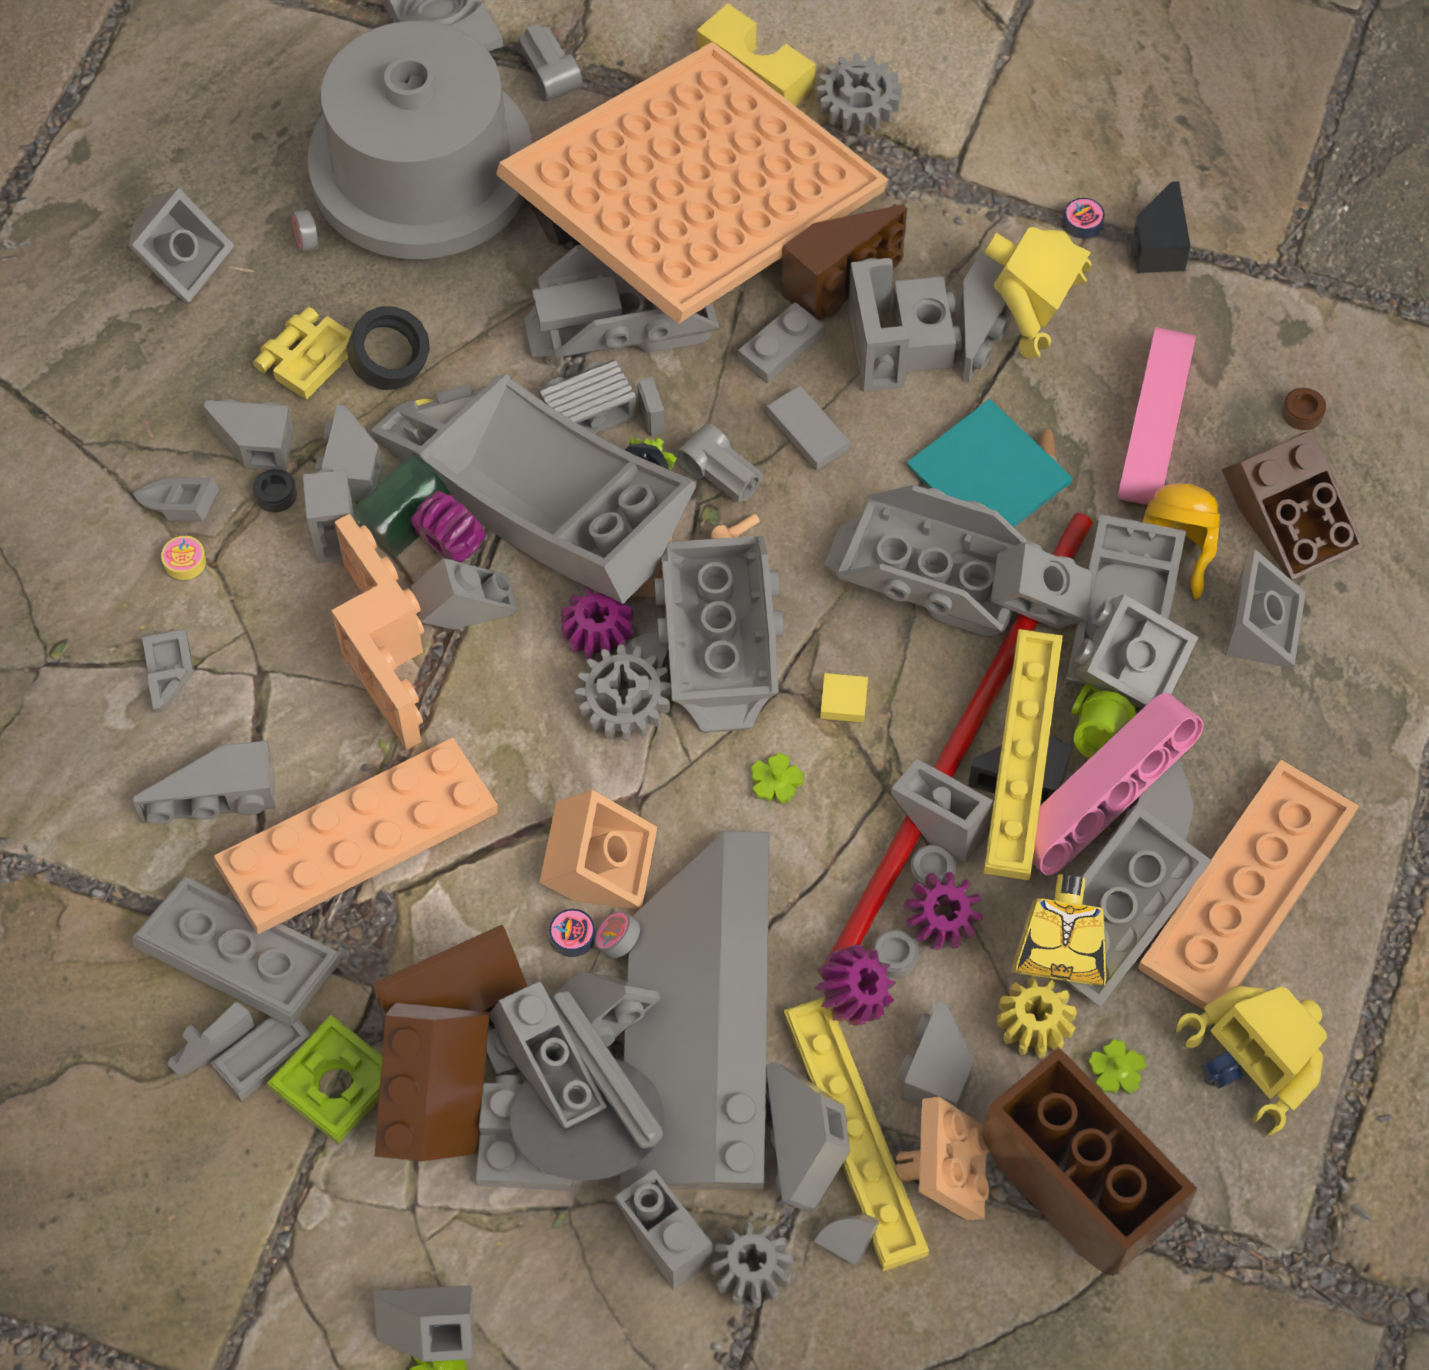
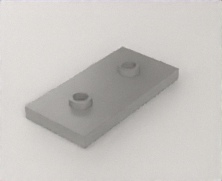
[133,876,341,1026]

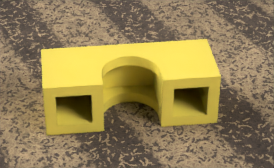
[696,3,816,107]

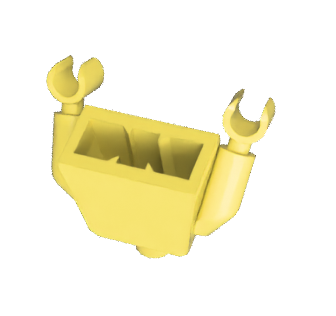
[984,227,1092,359]
[1176,986,1327,1136]

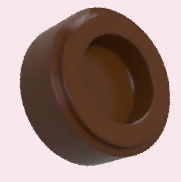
[1282,388,1326,430]

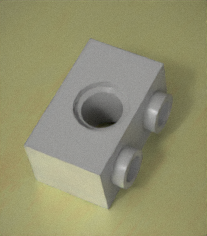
[893,276,962,372]
[991,542,1092,629]

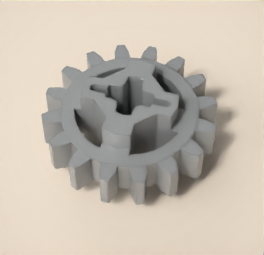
[816,54,902,133]
[575,645,672,741]

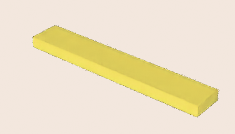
[984,629,1063,880]
[784,997,929,1271]

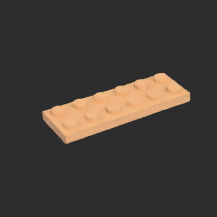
[214,738,498,935]
[1138,760,1359,1011]

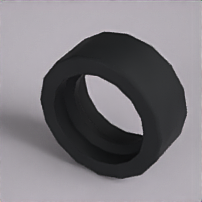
[347,306,430,390]

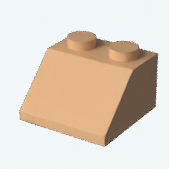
[539,790,657,910]

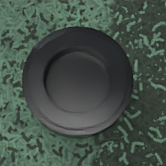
[253,469,297,513]

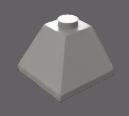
[128,188,235,304]

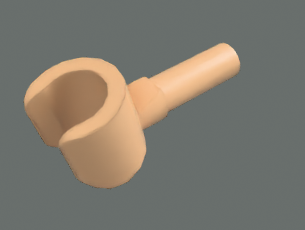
[711,514,760,539]

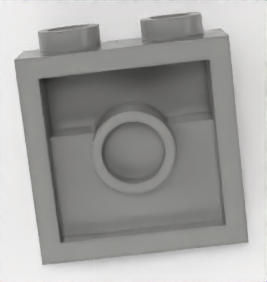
[1073,594,1198,709]
[476,1075,573,1191]

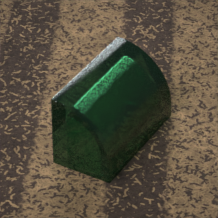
[354,453,451,558]

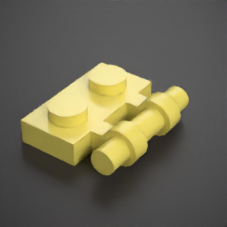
[253,307,352,400]

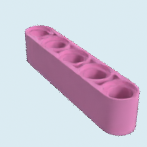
[1117,327,1196,506]
[1032,693,1204,875]

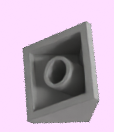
[1226,549,1306,668]

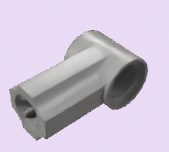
[518,24,583,101]
[675,423,762,503]

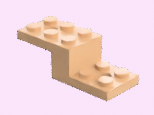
[331,513,425,751]

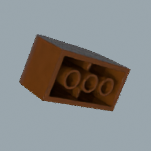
[982,1047,1197,1276]

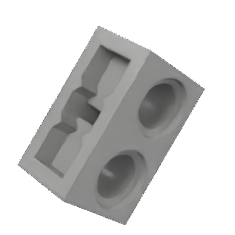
[303,469,356,563]

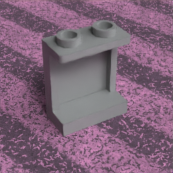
[848,258,909,392]

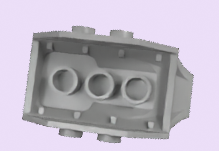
[524,245,719,357]
[824,485,1029,636]
[654,535,783,733]

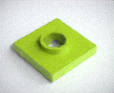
[267,1015,382,1145]

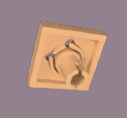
[896,1096,989,1221]

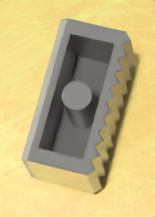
[539,359,637,435]

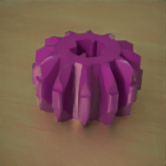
[411,491,486,563]
[561,587,634,659]
[904,871,983,950]
[814,945,897,1026]

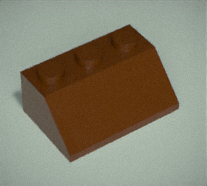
[373,924,528,1027]
[374,1003,490,1162]

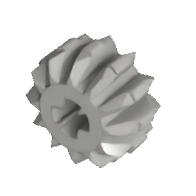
[711,1222,794,1309]

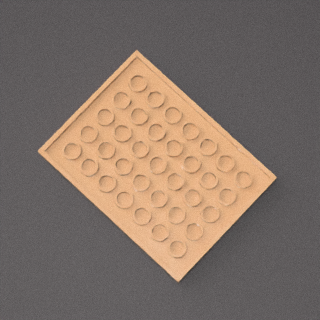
[496,42,889,324]

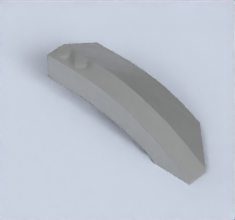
[370,373,696,603]
[620,831,769,1191]

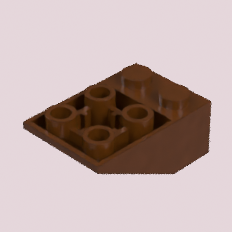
[782,204,907,321]
[1221,429,1365,580]

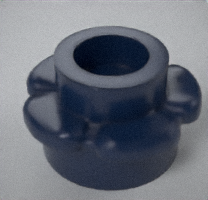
[1200,1051,1243,1089]

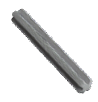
[550,991,664,1149]

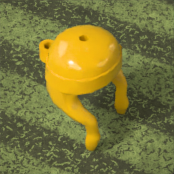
[1143,483,1220,601]

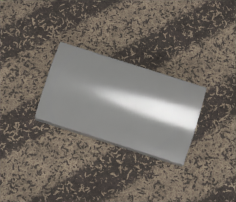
[1061,804,1212,1007]

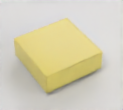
[820,673,868,723]

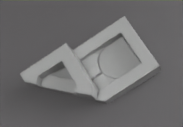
[142,629,194,712]
[167,1001,256,1075]

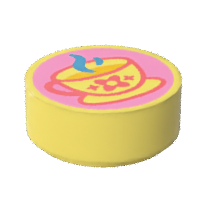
[161,536,206,580]

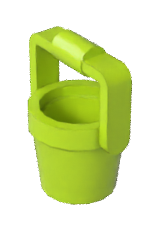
[1071,684,1142,759]

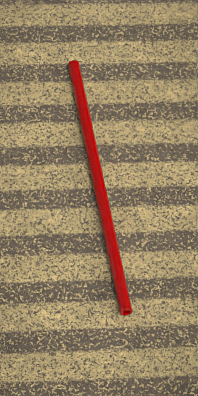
[824,513,1093,964]

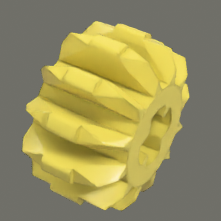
[996,976,1077,1059]

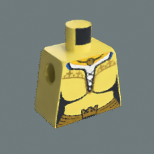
[1011,874,1106,986]

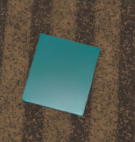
[907,399,1073,527]

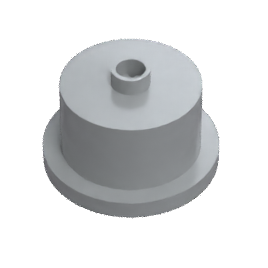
[307,21,532,259]

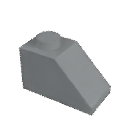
[891,759,993,863]

